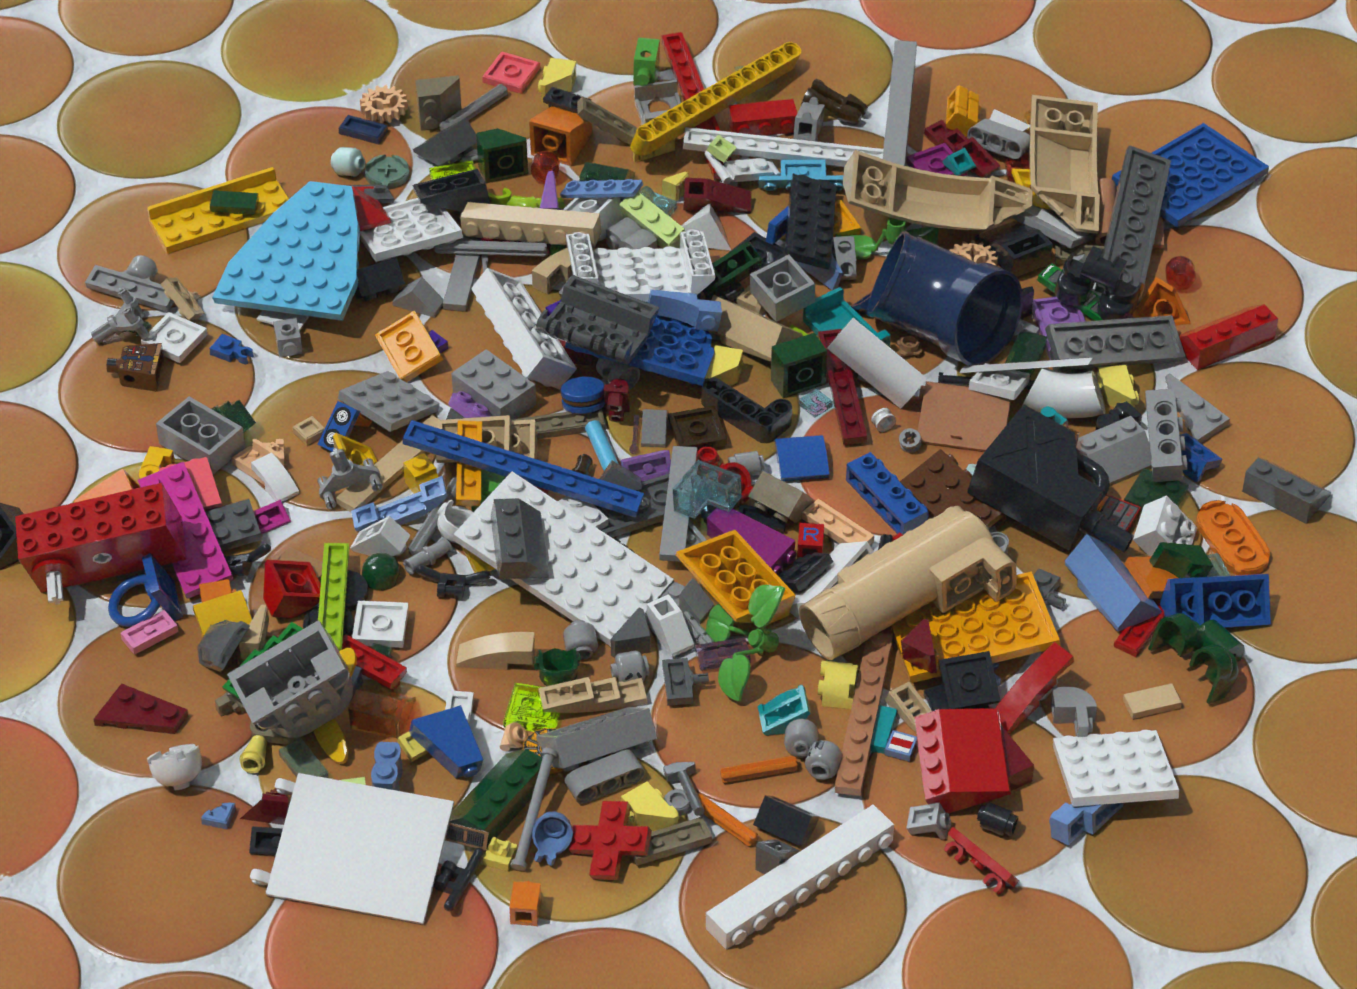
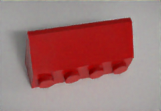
[1179,304,1278,370]

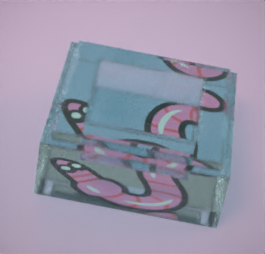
[799,388,833,418]

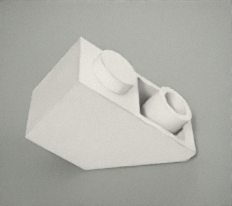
[647,594,694,657]

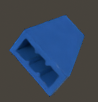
[409,705,483,778]

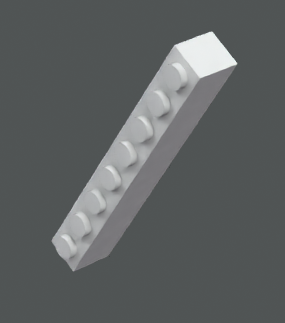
[706,805,894,950]

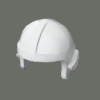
[437,499,473,543]

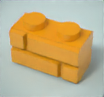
[946,85,981,137]

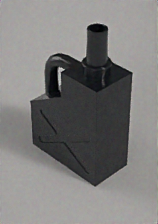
[967,404,1134,553]

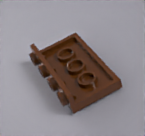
[900,449,1007,529]

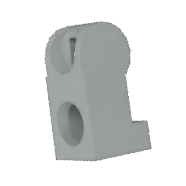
[832,236,856,281]

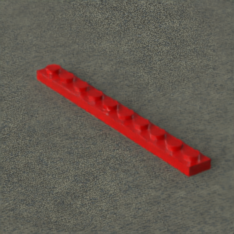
[661,32,732,180]

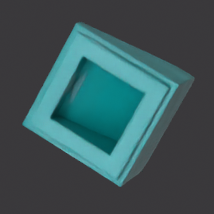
[942,148,976,176]

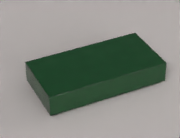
[210,190,259,214]

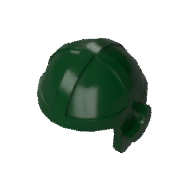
[534,647,581,686]

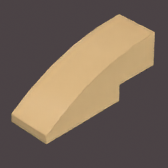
[532,248,594,294]
[456,632,535,670]

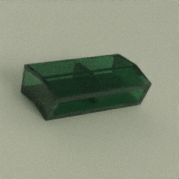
[1005,332,1048,379]

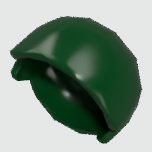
[362,553,400,590]

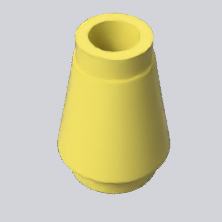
[239,735,267,773]

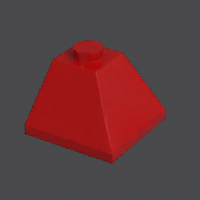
[352,186,391,231]
[263,560,321,618]

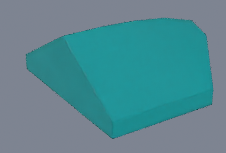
[758,685,811,735]

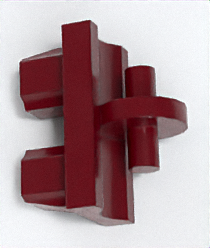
[604,379,631,422]

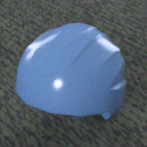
[532,811,573,866]

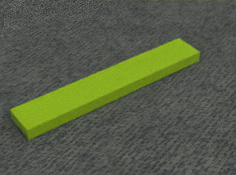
[318,543,349,651]

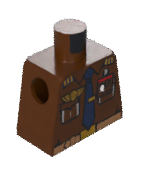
[106,343,164,392]

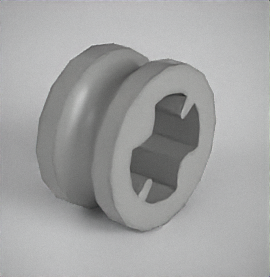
[899,428,922,453]

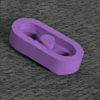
[448,391,491,418]

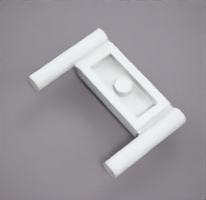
[704,151,781,184]

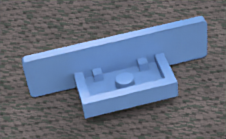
[560,179,643,202]

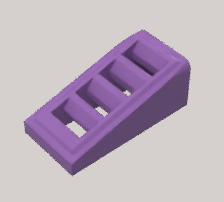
[540,171,558,210]

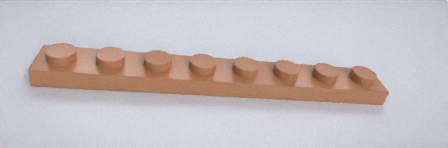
[835,633,893,796]

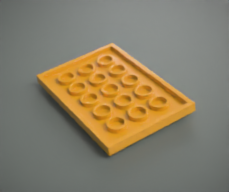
[890,571,1060,683]

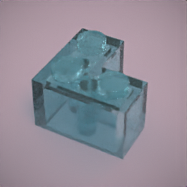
[672,460,742,519]

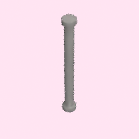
[510,748,558,871]

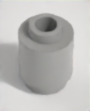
[728,451,765,476]

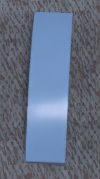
[351,476,448,531]

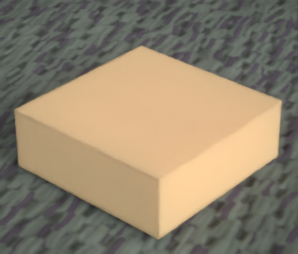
[293,416,325,446]

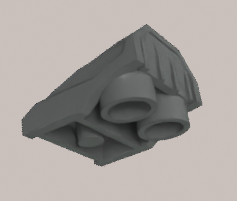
[197,620,250,672]

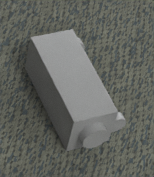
[793,97,825,141]

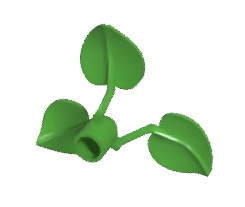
[836,218,939,259]
[706,585,786,702]

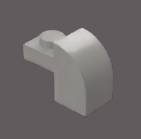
[1051,687,1097,737]

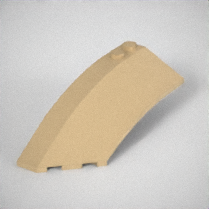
[1029,95,1100,234]
[843,150,1033,230]

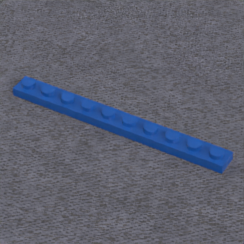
[403,420,644,518]

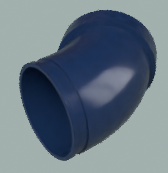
[867,231,1023,366]

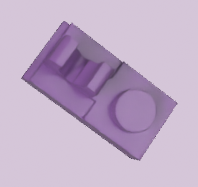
[621,450,671,481]

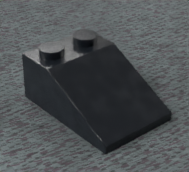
[412,169,490,212]

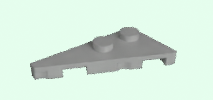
[1165,373,1230,443]

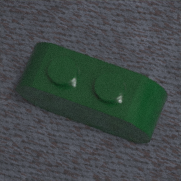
[702,242,764,300]

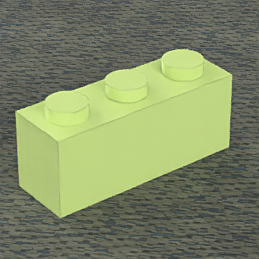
[619,192,685,249]

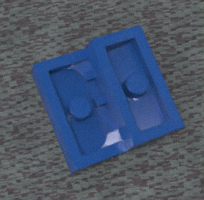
[775,435,830,481]

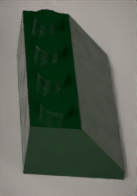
[449,749,549,848]

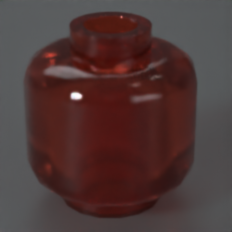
[530,151,560,184]
[1165,256,1196,290]

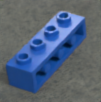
[846,452,929,535]

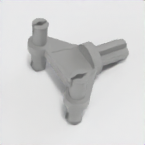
[91,287,150,343]
[317,448,382,509]

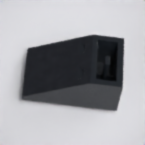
[975,221,1053,277]

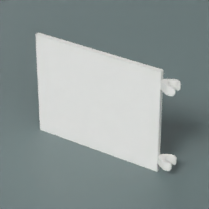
[250,773,454,925]

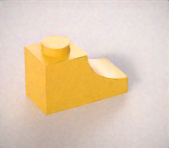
[403,453,438,513]

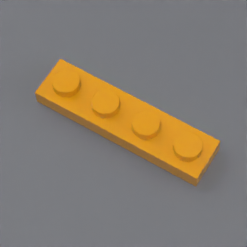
[456,420,482,506]

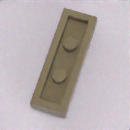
[577,96,637,145]
[632,816,712,866]

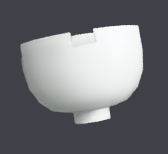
[147,744,202,790]

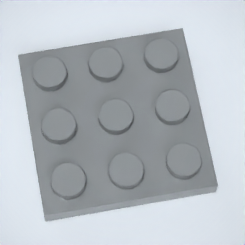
[338,371,440,432]

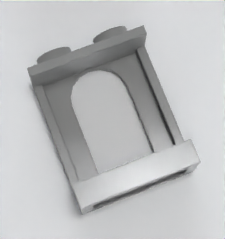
[634,80,681,125]

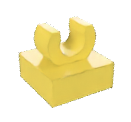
[483,837,518,871]

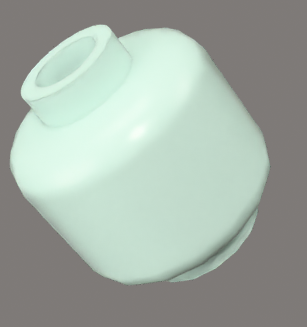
[331,147,365,177]

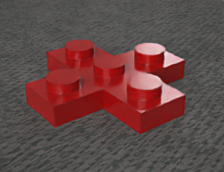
[569,801,652,880]

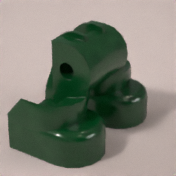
[1148,613,1245,704]

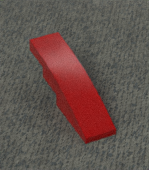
[995,642,1074,734]

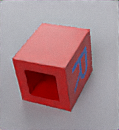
[797,523,824,558]

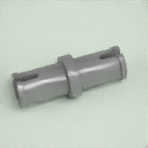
[403,538,452,574]

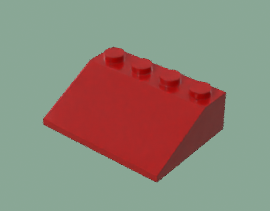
[914,709,1011,814]

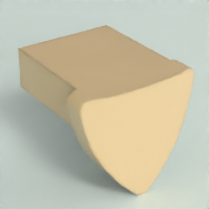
[737,285,766,315]

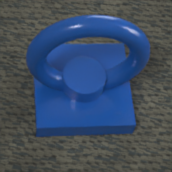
[108,553,183,627]

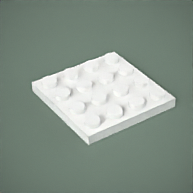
[360,198,463,262]
[1053,730,1179,807]

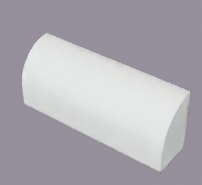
[827,318,927,409]
[790,541,873,619]

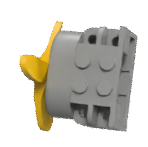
[227,620,357,764]

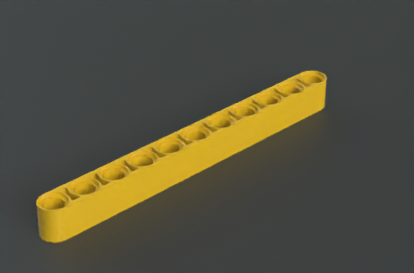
[630,42,801,156]

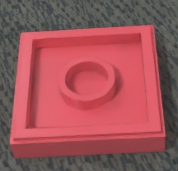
[482,51,540,94]

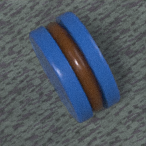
[561,377,605,414]

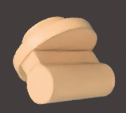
[500,722,527,751]

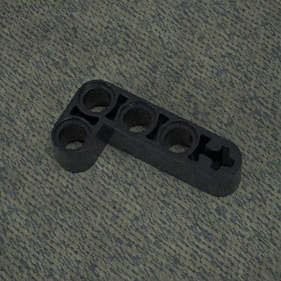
[701,377,792,443]

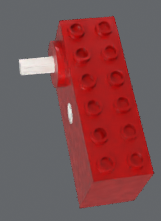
[15,483,186,605]

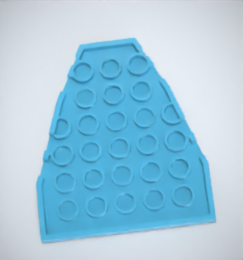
[212,181,360,321]

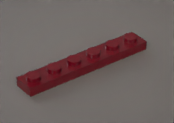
[818,329,867,445]

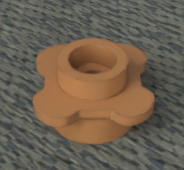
[897,335,922,356]

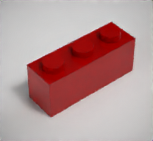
[728,99,797,136]

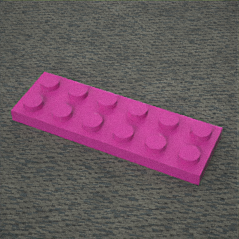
[138,461,234,599]

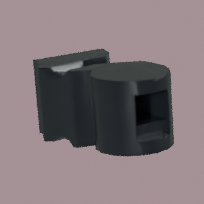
[1095,401,1142,431]

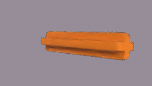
[720,755,798,783]
[697,793,758,846]

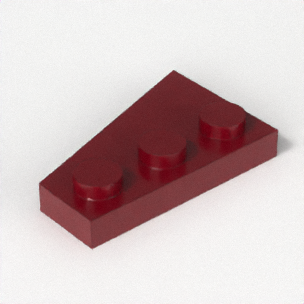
[93,683,189,734]

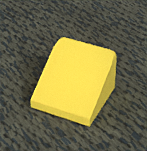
[662,172,688,202]

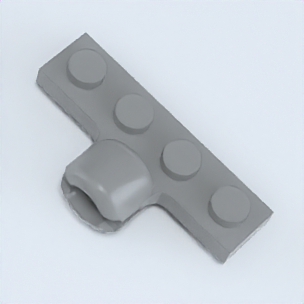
[85,255,174,312]

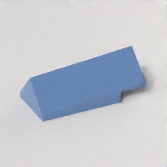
[1065,534,1161,631]

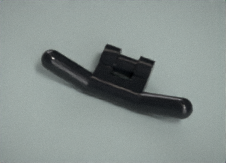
[224,543,271,577]
[416,565,491,599]
[433,848,484,911]

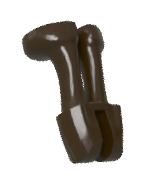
[801,79,868,125]

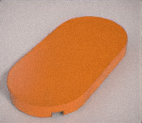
[1196,500,1270,575]

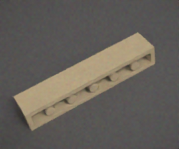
[460,202,601,248]

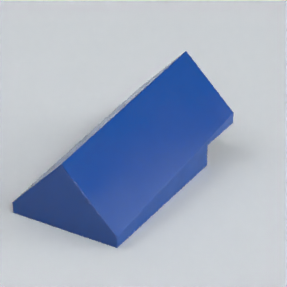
[1160,574,1271,627]

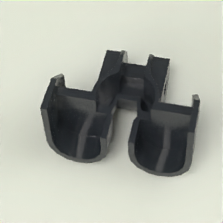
[1054,246,1145,320]

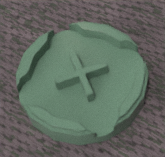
[365,155,409,189]

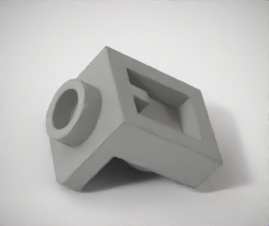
[907,803,951,840]

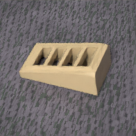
[239,605,269,659]
[885,682,932,732]

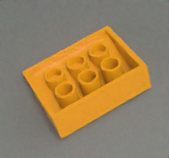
[675,530,796,624]

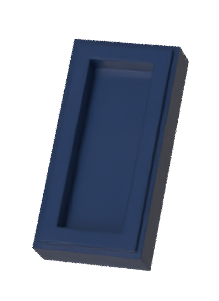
[338,115,388,145]

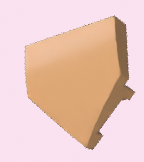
[232,439,284,485]

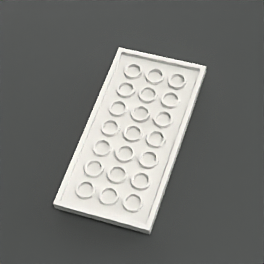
[452,471,674,647]

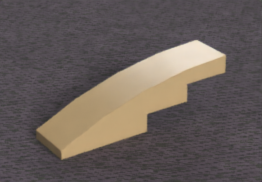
[538,677,648,713]

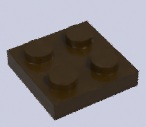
[668,406,727,451]

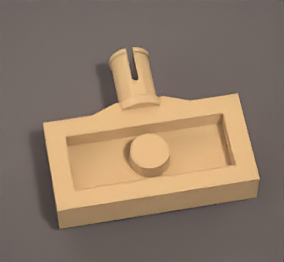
[160,277,205,320]

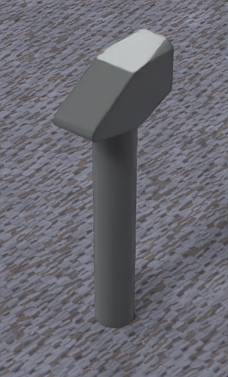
[663,762,705,816]

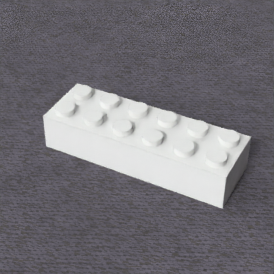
[471,268,577,389]

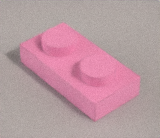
[120,610,178,655]

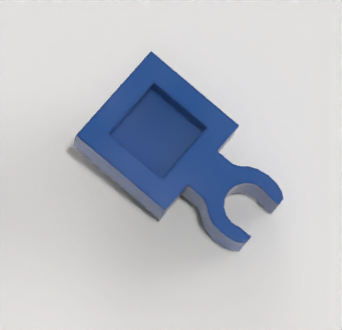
[209,334,254,364]

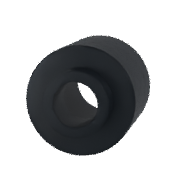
[977,802,1019,836]

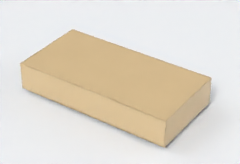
[1123,683,1182,719]

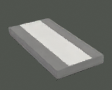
[1012,205,1095,248]

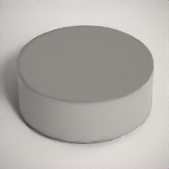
[664,789,691,816]

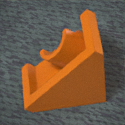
[1132,277,1191,326]

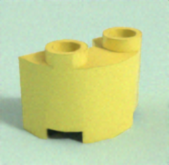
[818,661,858,709]

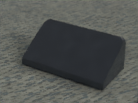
[249,826,283,855]

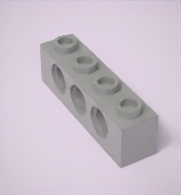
[1145,388,1187,482]

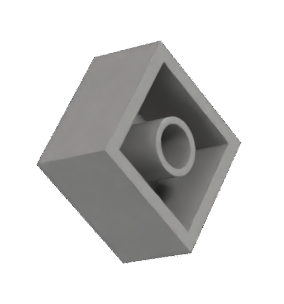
[750,255,815,322]

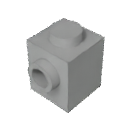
[273,318,303,358]

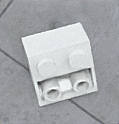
[1133,496,1197,556]

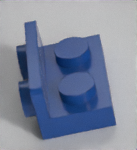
[1179,433,1223,482]

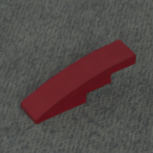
[924,120,1001,177]

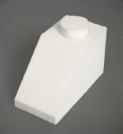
[350,516,410,557]

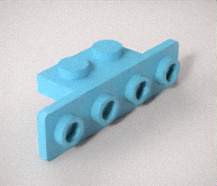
[759,160,844,191]

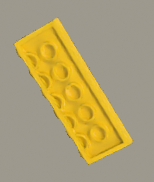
[147,167,289,254]

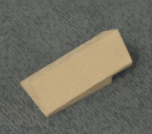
[709,295,803,361]
[436,415,539,463]

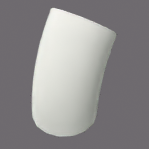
[1022,368,1105,418]

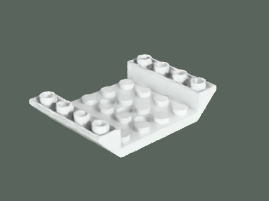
[566,230,715,302]

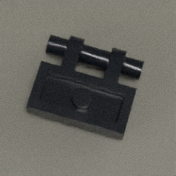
[778,552,833,592]

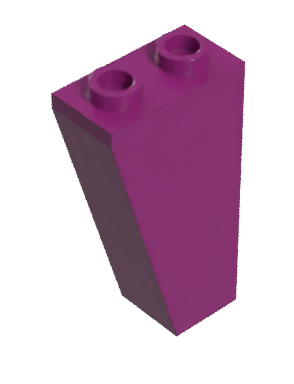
[707,503,796,575]

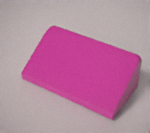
[253,500,291,534]

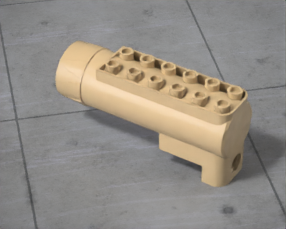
[799,506,1017,660]

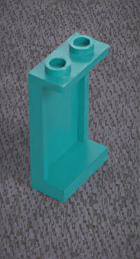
[803,287,890,370]

